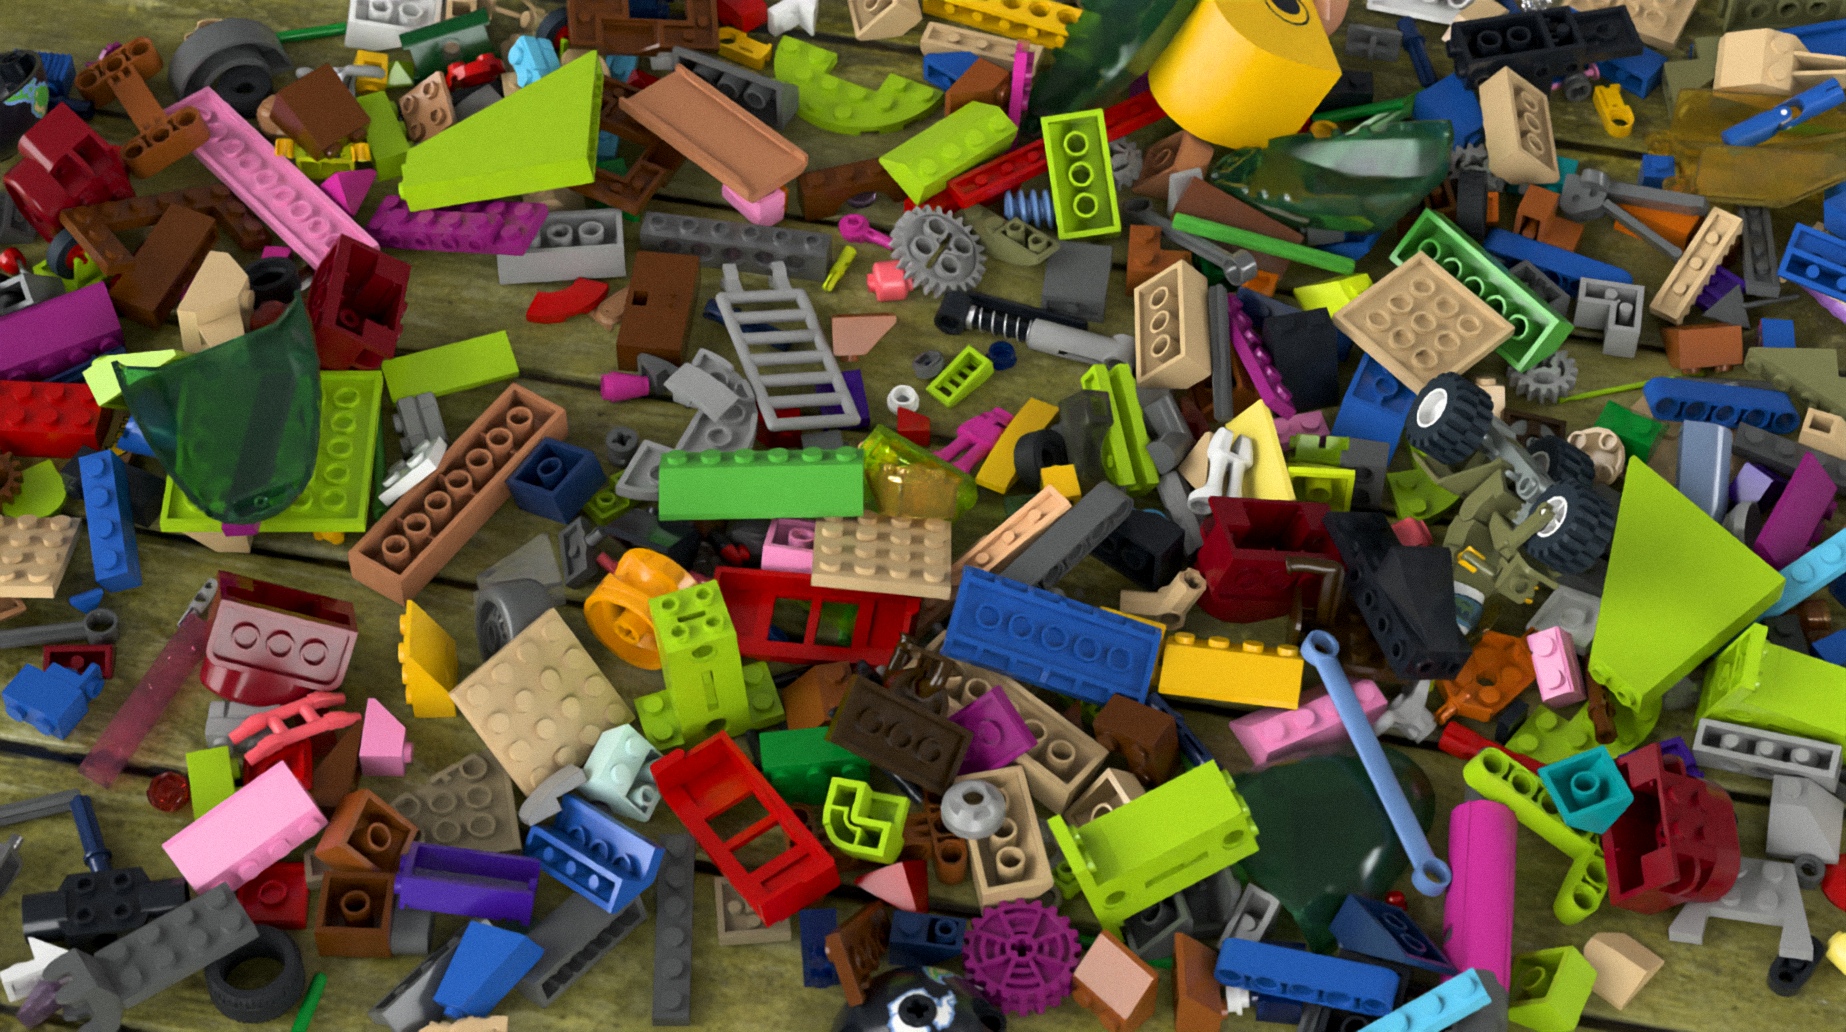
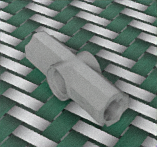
[1156,470,1206,563]

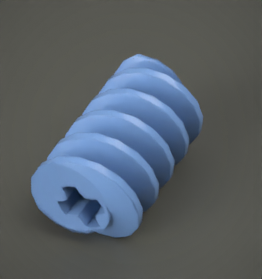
[1004,189,1056,229]

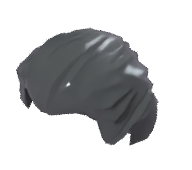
[726,518,772,568]

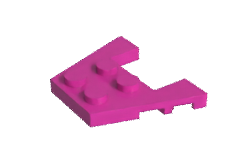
[1003,39,1035,156]

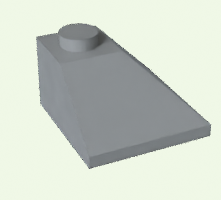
[1765,774,1844,865]

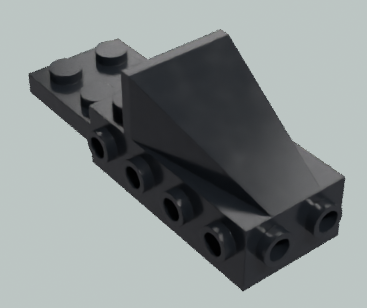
[1446,5,1644,103]
[1322,511,1473,680]

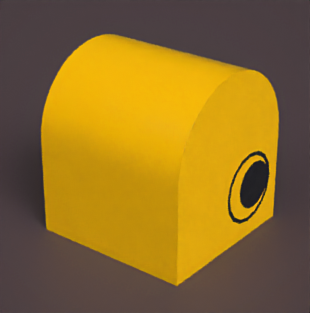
[1148,0,1342,160]

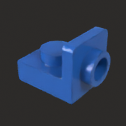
[45,662,105,705]

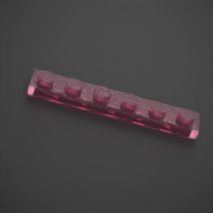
[78,613,207,790]

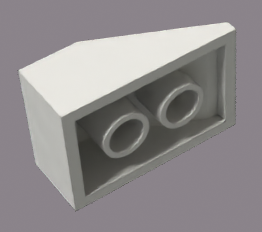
[344,0,442,51]

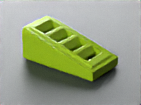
[926,345,995,409]

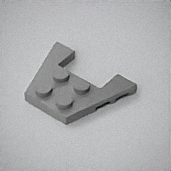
[1669,857,1814,961]

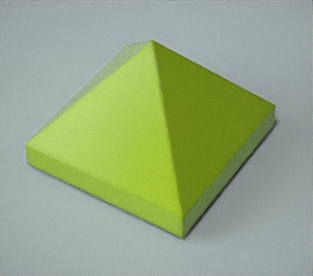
[386,61,414,88]

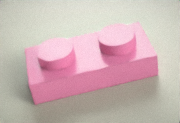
[1273,410,1330,451]

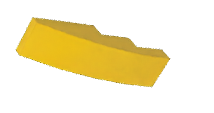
[974,397,1061,494]

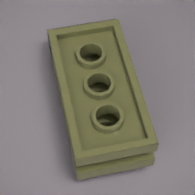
[1717,0,1846,34]

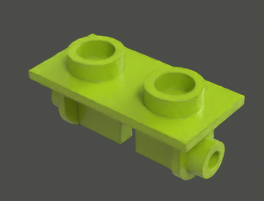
[1288,433,1350,467]

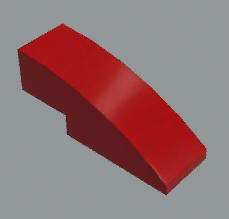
[716,0,767,33]

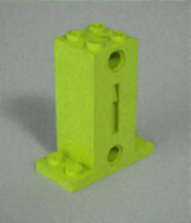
[633,579,786,756]
[1692,622,1846,765]
[1047,759,1260,943]

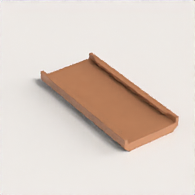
[619,63,809,204]

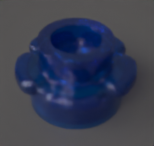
[985,341,1017,371]

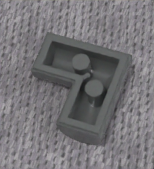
[1143,393,1197,475]

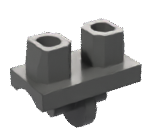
[1344,24,1403,63]

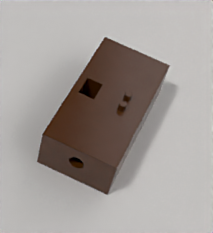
[616,250,701,372]

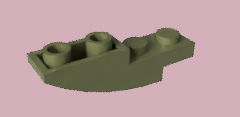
[952,203,1061,266]

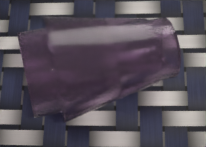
[14,979,66,1030]

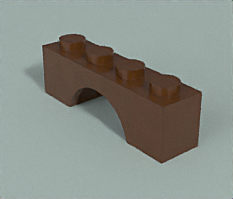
[797,157,909,222]

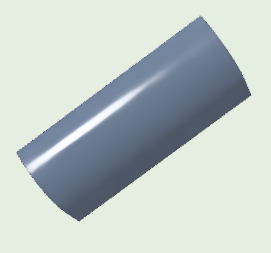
[1675,420,1733,526]

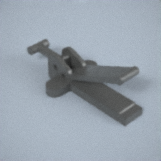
[1518,169,1709,264]

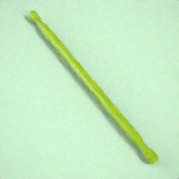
[1557,370,1704,404]

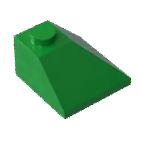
[1593,400,1670,466]

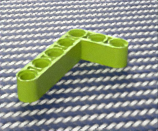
[1463,747,1608,926]

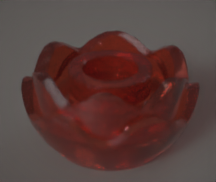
[146,771,191,813]

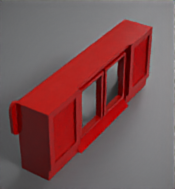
[713,566,922,669]
[650,730,841,928]

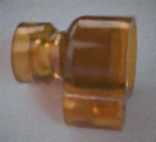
[1780,598,1832,646]

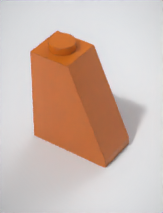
[1613,191,1710,254]

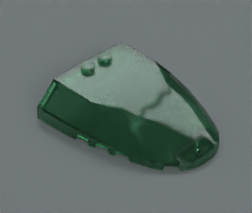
[1020,0,1199,142]
[1211,119,1455,232]
[111,289,322,525]
[1231,740,1436,956]

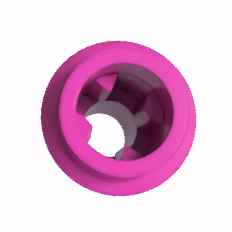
[600,371,649,403]

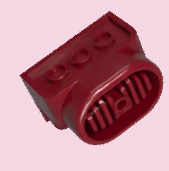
[2,102,137,244]
[289,233,411,371]
[1192,496,1348,624]
[200,570,358,716]
[1601,742,1741,915]

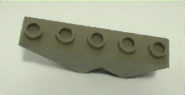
[1661,35,1724,125]
[1743,347,1846,422]

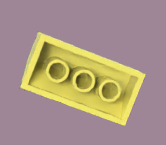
[1225,399,1296,501]

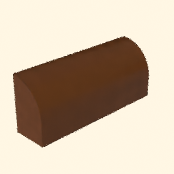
[1170,176,1304,280]
[109,202,220,331]

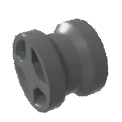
[605,427,639,469]

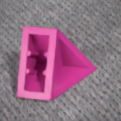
[318,169,377,218]

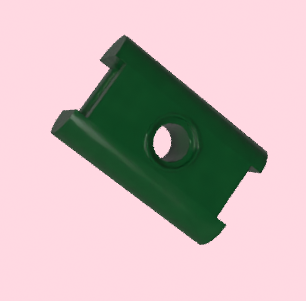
[399,7,504,86]

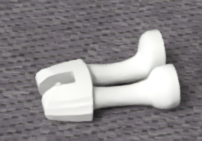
[1187,427,1253,515]

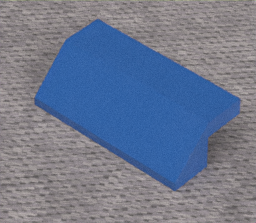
[1776,222,1846,303]
[522,793,665,914]

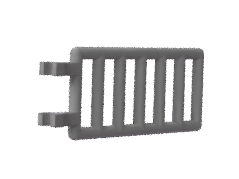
[716,261,861,432]

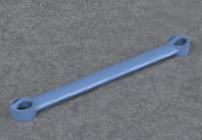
[1300,630,1452,897]

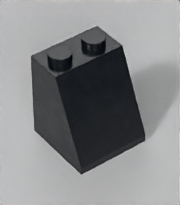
[1261,307,1339,417]

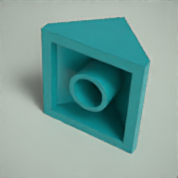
[1537,745,1634,835]

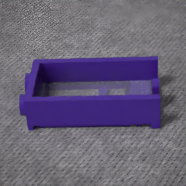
[394,841,541,926]

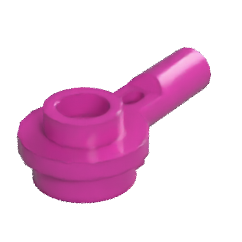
[839,214,894,251]

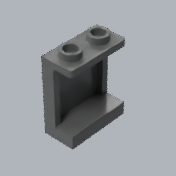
[1041,240,1113,323]

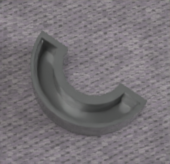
[167,17,294,102]

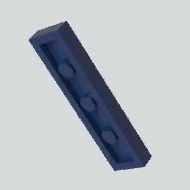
[1236,286,1354,362]

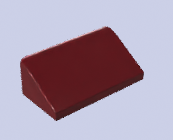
[43,644,117,679]

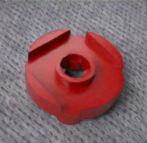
[445,53,507,92]

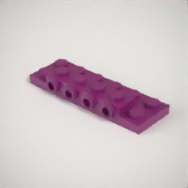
[364,195,549,256]

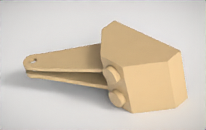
[1712,28,1846,116]
[177,251,259,393]

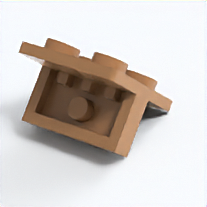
[399,71,459,147]

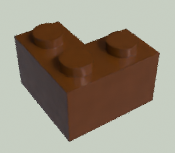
[1093,693,1181,789]

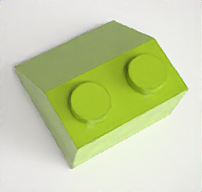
[1508,945,1598,1032]

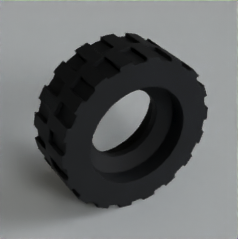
[1457,170,1488,240]

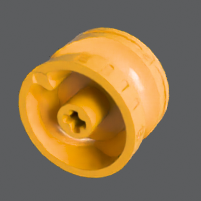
[583,548,698,670]

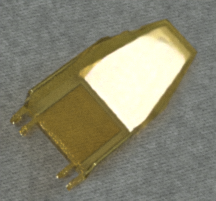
[1644,87,1846,208]

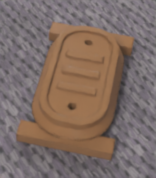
[587,284,630,332]

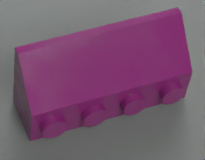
[0,281,126,382]
[1753,451,1838,572]

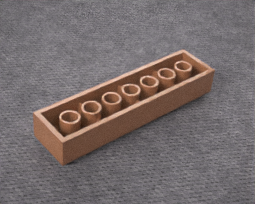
[348,382,568,607]

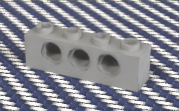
[1692,718,1843,793]

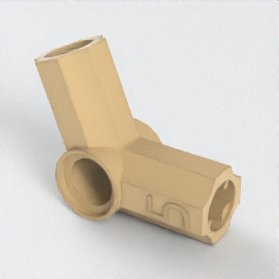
[1119,567,1206,631]

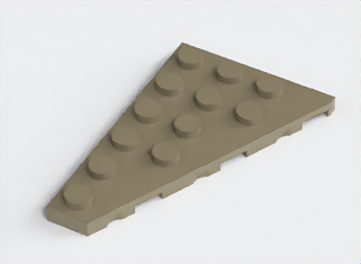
[303,748,523,890]

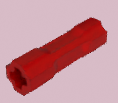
[1438,721,1547,778]

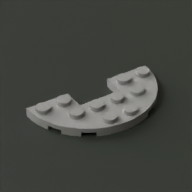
[615,348,758,501]

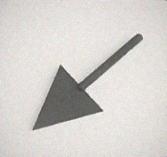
[1701,283,1800,330]

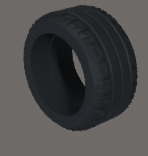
[204,924,305,1024]

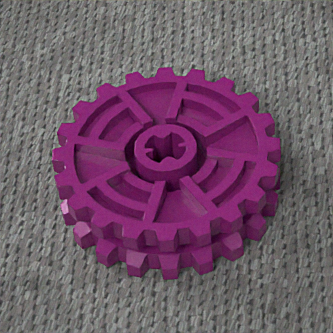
[962,898,1081,1017]

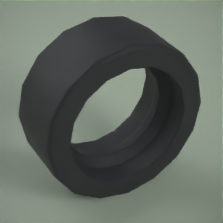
[243,256,302,311]

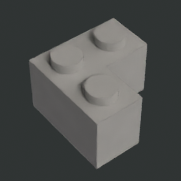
[1573,277,1645,359]

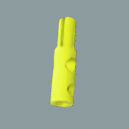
[822,246,857,292]

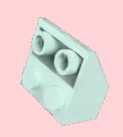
[576,724,664,822]

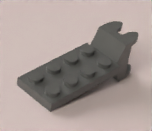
[42,881,260,1032]

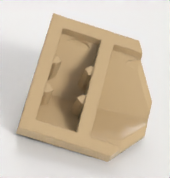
[1583,933,1664,1011]

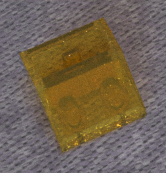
[865,463,959,519]

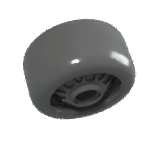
[475,578,557,663]

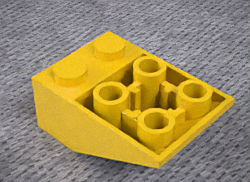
[398,600,459,718]

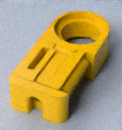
[718,27,772,70]
[1592,84,1635,138]

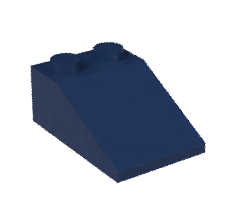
[1328,893,1458,977]

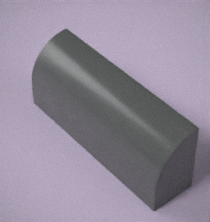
[514,892,648,1009]

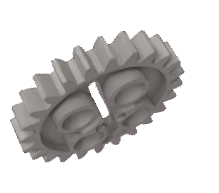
[889,204,987,299]

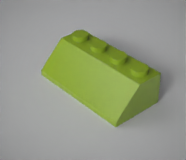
[879,101,1018,206]
[1041,108,1122,241]

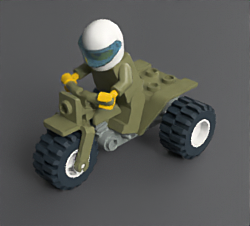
[1405,371,1615,635]

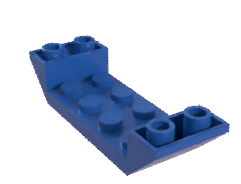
[1330,352,1418,468]

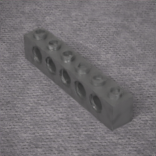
[640,211,832,282]

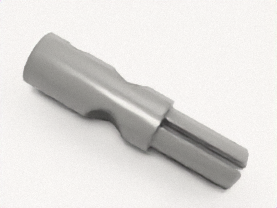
[177,578,218,631]

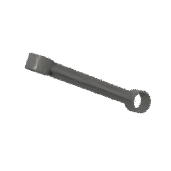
[1122,197,1258,286]
[0,608,120,649]

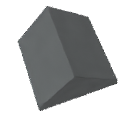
[1123,890,1193,961]

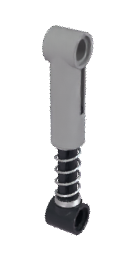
[934,290,1136,373]

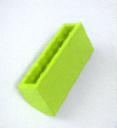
[380,330,519,409]

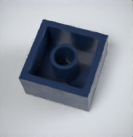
[505,436,607,525]

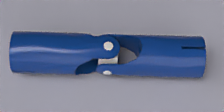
[1721,77,1846,157]

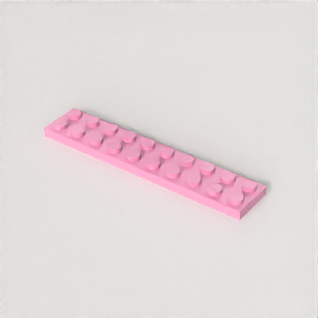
[163,86,380,271]

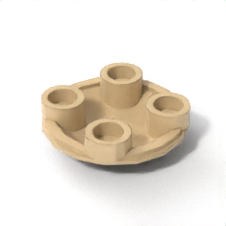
[1568,427,1625,488]

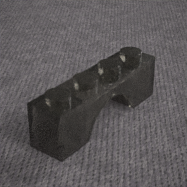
[1058,389,1127,499]

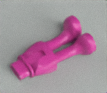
[917,407,1014,500]

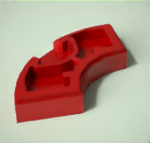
[526,277,609,324]

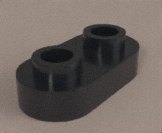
[1767,935,1824,997]

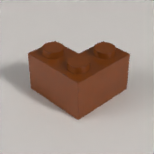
[1513,184,1585,254]
[1125,224,1192,297]

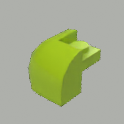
[823,777,910,865]

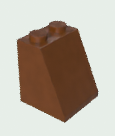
[269,62,372,162]

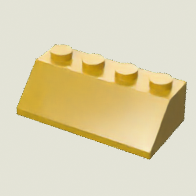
[1158,632,1305,710]

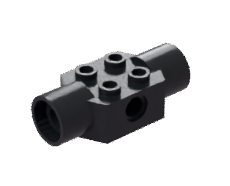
[21,866,191,957]

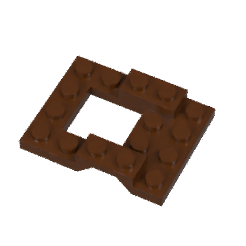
[566,0,720,57]
[565,75,687,216]

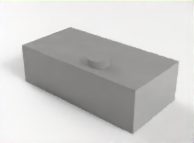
[496,208,626,285]

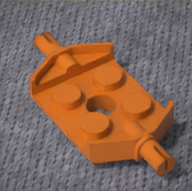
[1433,627,1539,725]

